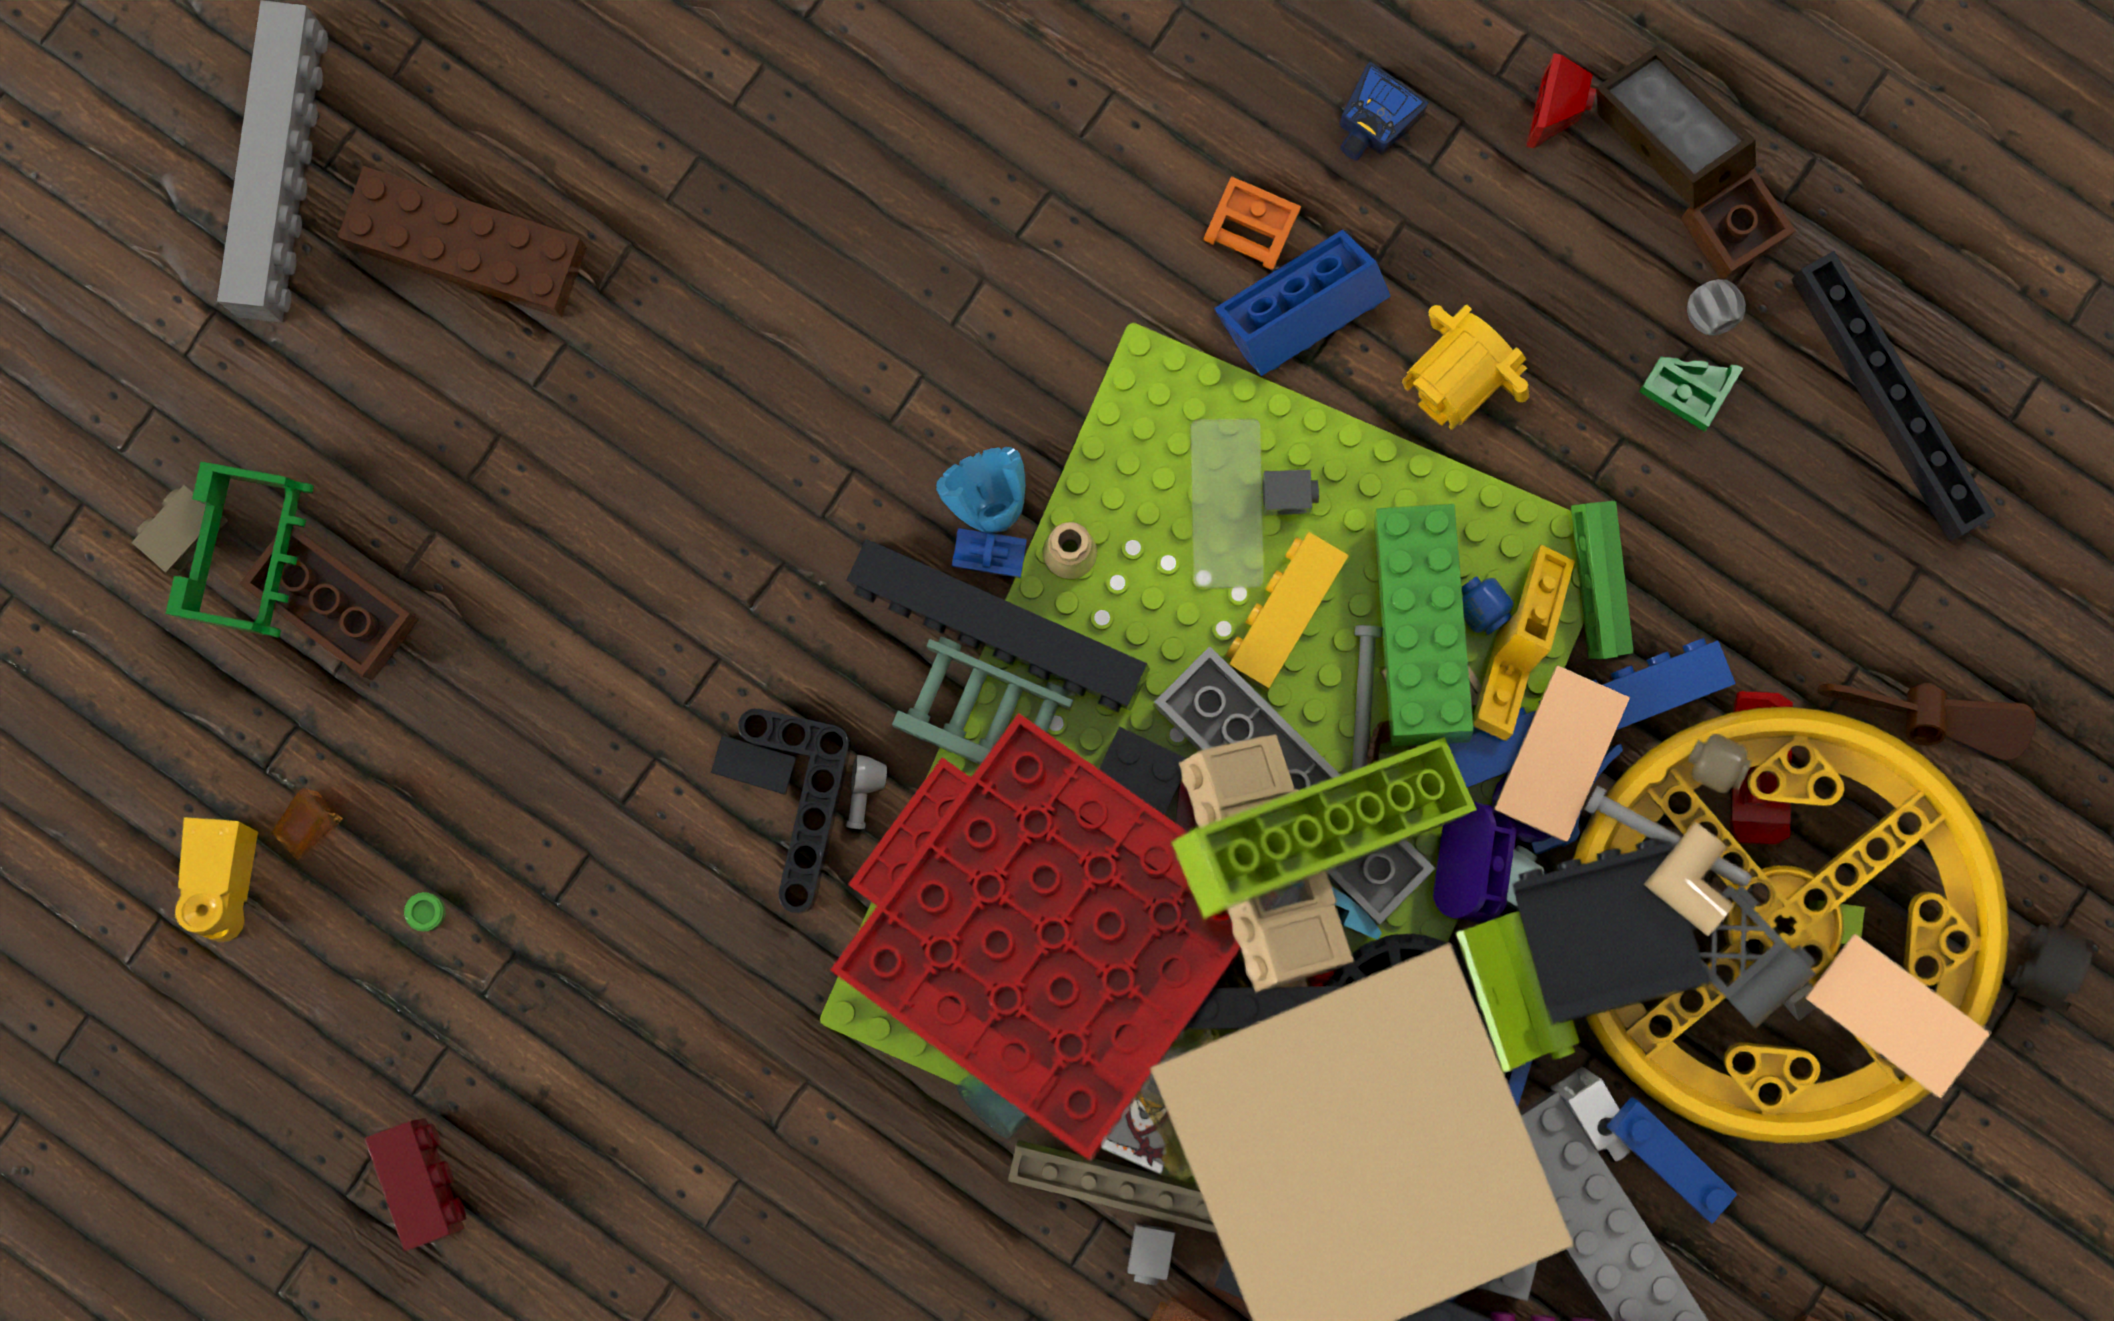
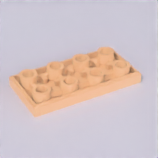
[1493,665,1630,842]
[1805,934,1990,1098]

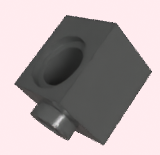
[1262,470,1319,515]

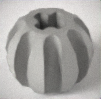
[1687,279,1746,335]

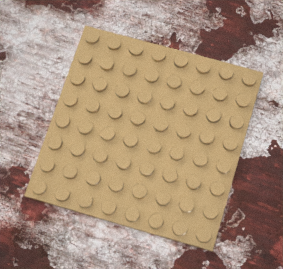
[1150,943,1573,1321]

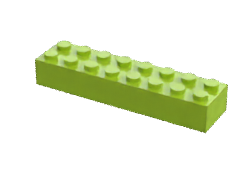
[1171,737,1477,918]

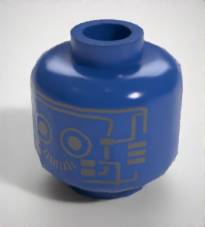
[1462,576,1513,635]

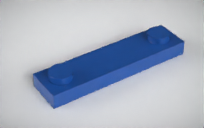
[1606,1096,1737,1224]

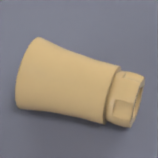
[1043,522,1097,579]

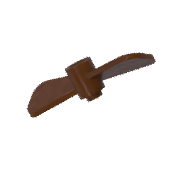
[1818,683,2036,760]

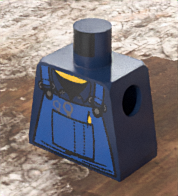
[1339,61,1429,161]

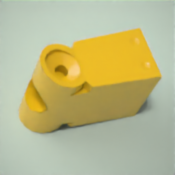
[175,817,258,942]

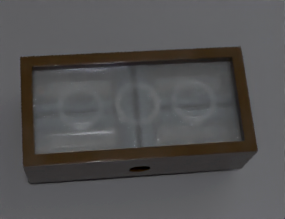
[1596,46,1756,209]

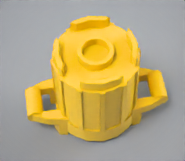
[1402,305,1529,430]

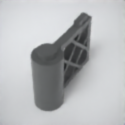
[1691,885,1816,1028]

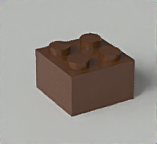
[1680,169,1796,280]

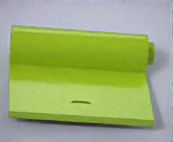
[1456,911,1580,1072]

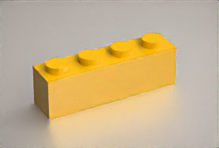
[1225,532,1349,692]

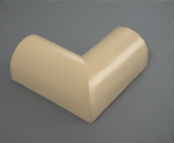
[1643,823,1733,936]

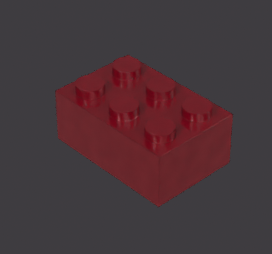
[365,1118,466,1252]

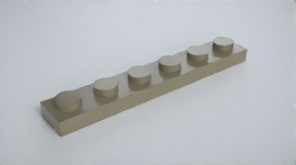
[1008,1140,1218,1234]

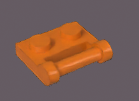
[1203,176,1301,271]

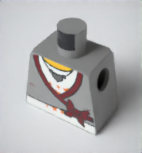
[1101,1074,1174,1175]

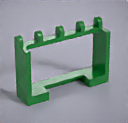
[165,462,314,638]

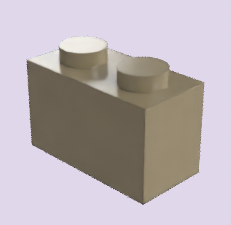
[132,485,228,576]

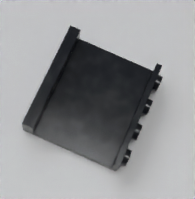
[1512,838,1711,1026]

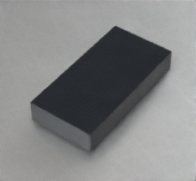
[711,736,797,795]

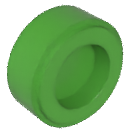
[404,892,446,932]

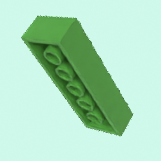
[1374,504,1474,747]

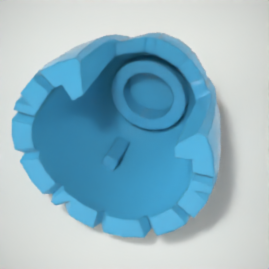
[936,447,1026,534]

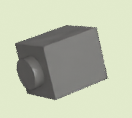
[1127,1223,1175,1285]

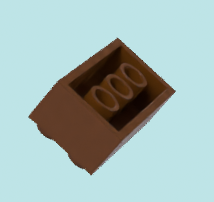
[239,526,419,681]

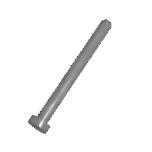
[1352,625,1382,771]
[1584,785,1751,886]

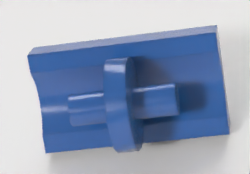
[952,528,1027,578]

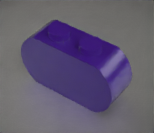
[1433,801,1517,923]

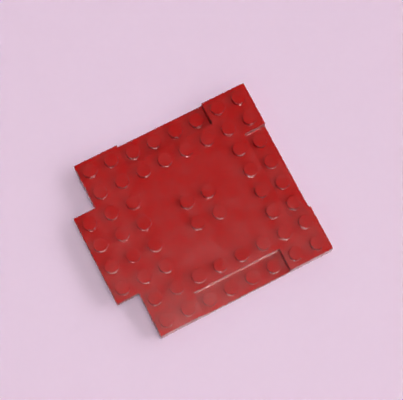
[830,713,1279,1161]

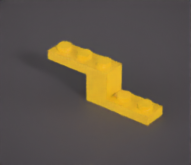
[1473,545,1575,741]

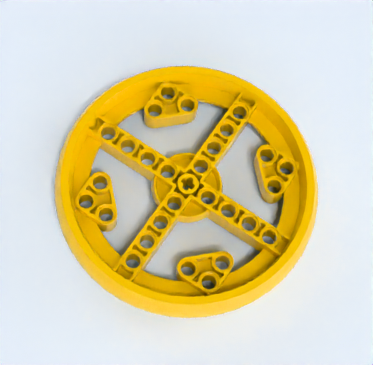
[1572,707,2008,1143]

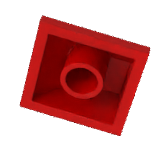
[1526,53,1596,148]

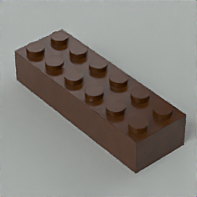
[337,166,587,319]

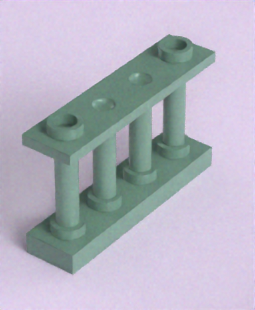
[892,637,1073,765]

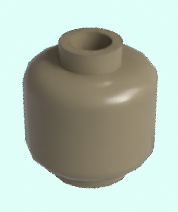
[1688,734,1752,793]

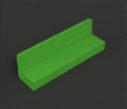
[1571,501,1633,659]

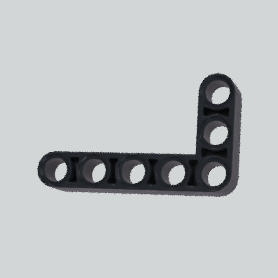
[738,708,851,914]

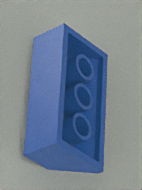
[1214,229,1391,376]

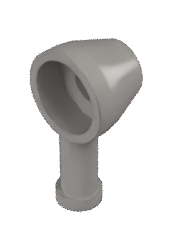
[846,755,887,829]

